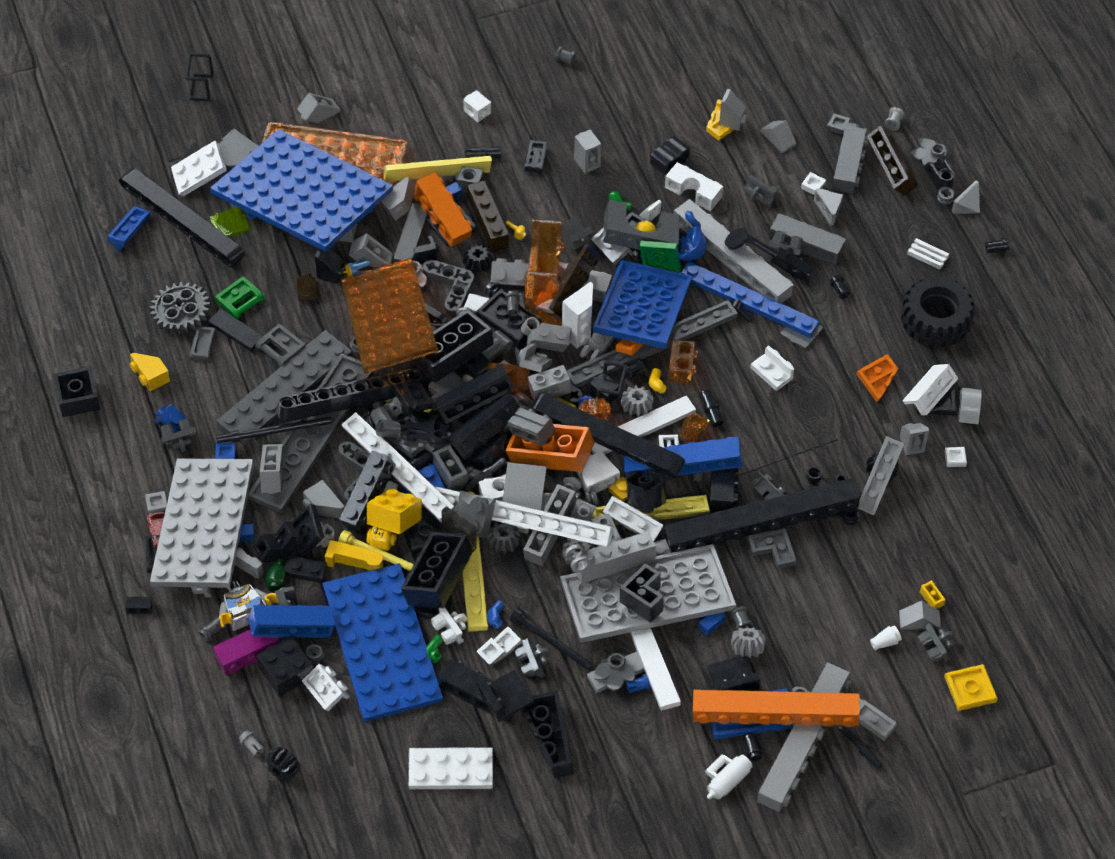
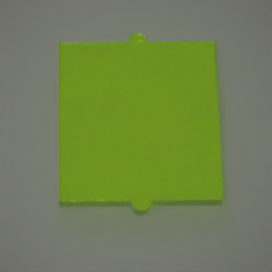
[209,207,250,237]

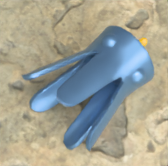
[343,257,372,278]

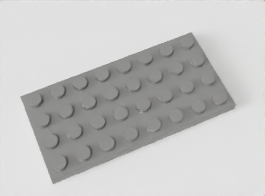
[150,459,254,588]
[560,544,736,643]

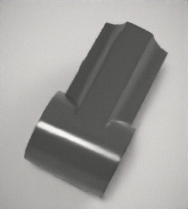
[481,330,514,361]
[370,407,401,439]

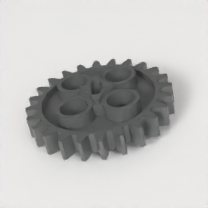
[150,282,211,334]

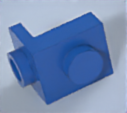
[154,404,187,433]

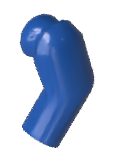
[487,600,505,629]

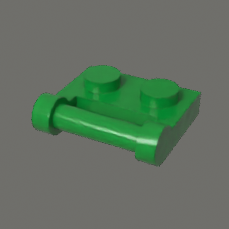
[215,276,265,320]

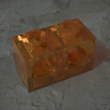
[668,340,698,383]

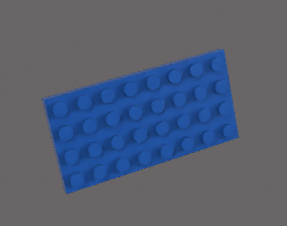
[323,563,443,722]

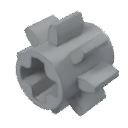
[316,522,335,548]

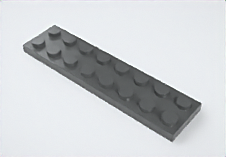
[216,330,352,446]

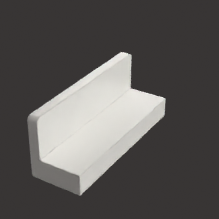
[903,364,958,415]

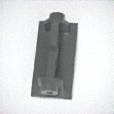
[752,471,788,500]

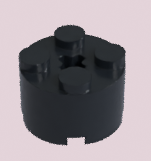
[626,470,666,513]

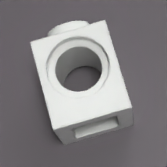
[463,90,491,122]

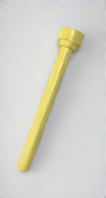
[338,530,414,571]

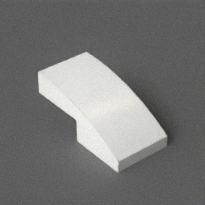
[477,627,522,666]

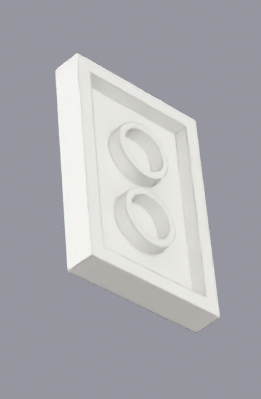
[171,141,227,197]

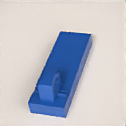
[108,206,150,251]

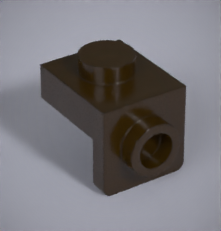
[296,274,317,301]

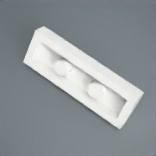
[602,496,663,541]

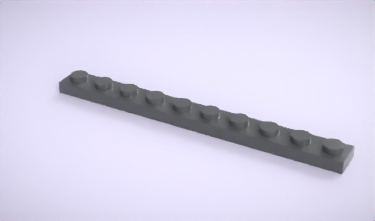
[567,300,738,388]

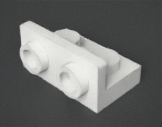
[751,346,794,391]
[302,664,350,711]

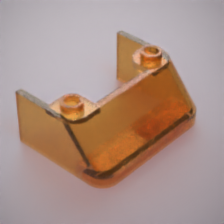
[525,219,564,308]

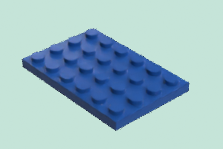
[593,260,692,349]

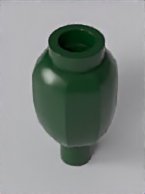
[266,558,286,593]

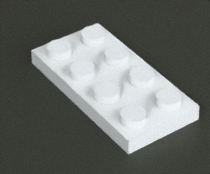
[409,748,492,789]

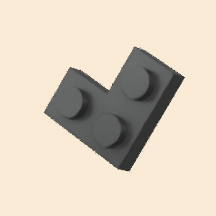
[747,528,797,569]

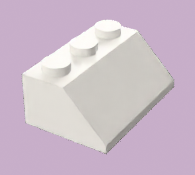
[562,282,593,349]

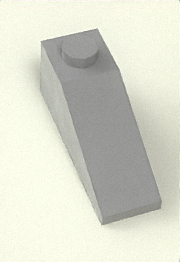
[260,444,283,494]

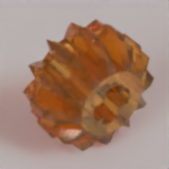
[579,397,611,422]

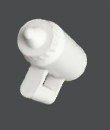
[705,754,752,799]

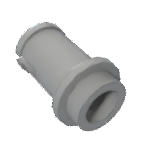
[239,730,265,757]

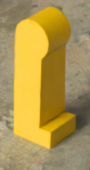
[325,540,383,571]

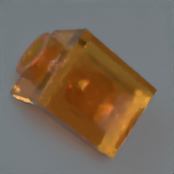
[679,412,710,443]

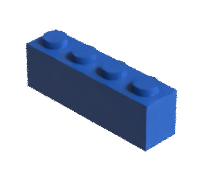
[248,605,335,638]

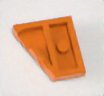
[856,354,898,402]

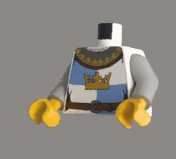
[219,581,280,631]

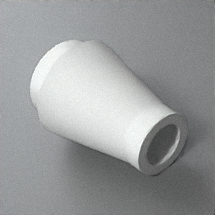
[870,626,902,651]

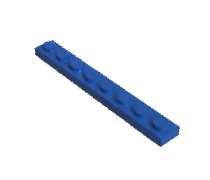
[681,262,819,338]

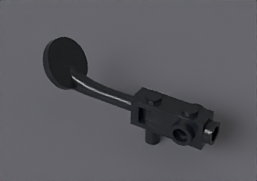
[725,228,812,280]

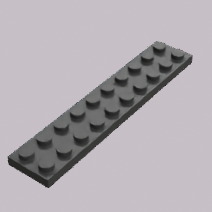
[248,353,375,514]

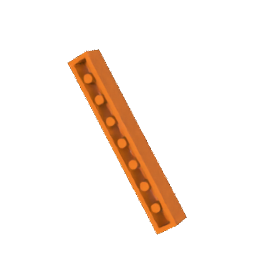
[693,690,859,727]

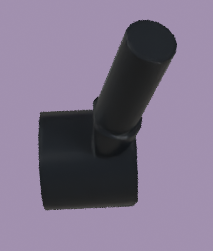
[732,299,752,323]

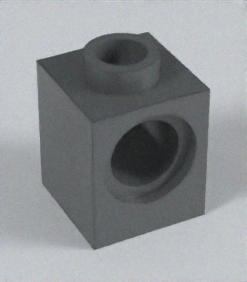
[455,166,483,193]

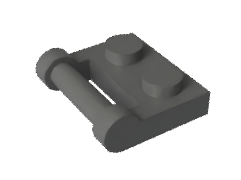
[255,323,306,367]

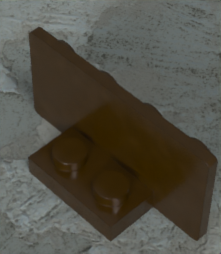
[549,244,600,318]

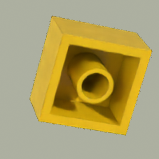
[367,489,422,534]

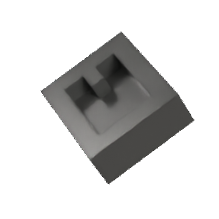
[275,586,296,606]

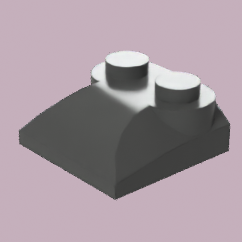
[452,491,496,538]

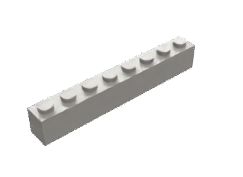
[674,199,793,304]
[757,662,851,812]

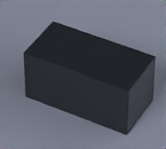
[125,597,153,614]

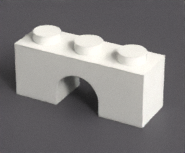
[665,162,723,211]

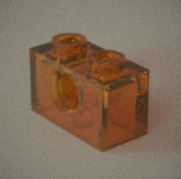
[487,363,530,393]

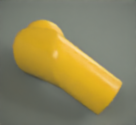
[648,368,667,394]

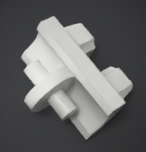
[431,607,467,645]

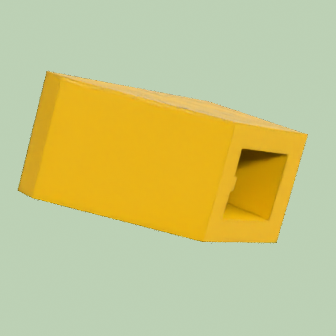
[130,353,170,391]

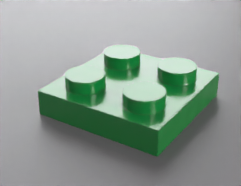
[640,241,682,273]

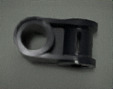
[926,158,955,190]

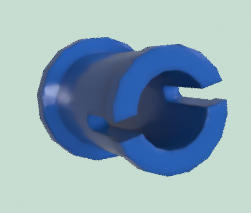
[626,674,651,694]

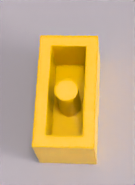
[920,581,945,609]

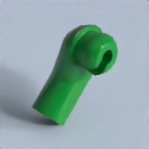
[609,191,632,212]
[426,635,444,663]

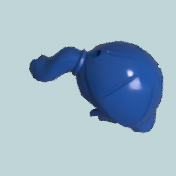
[678,211,707,261]

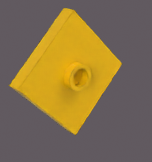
[944,664,997,711]

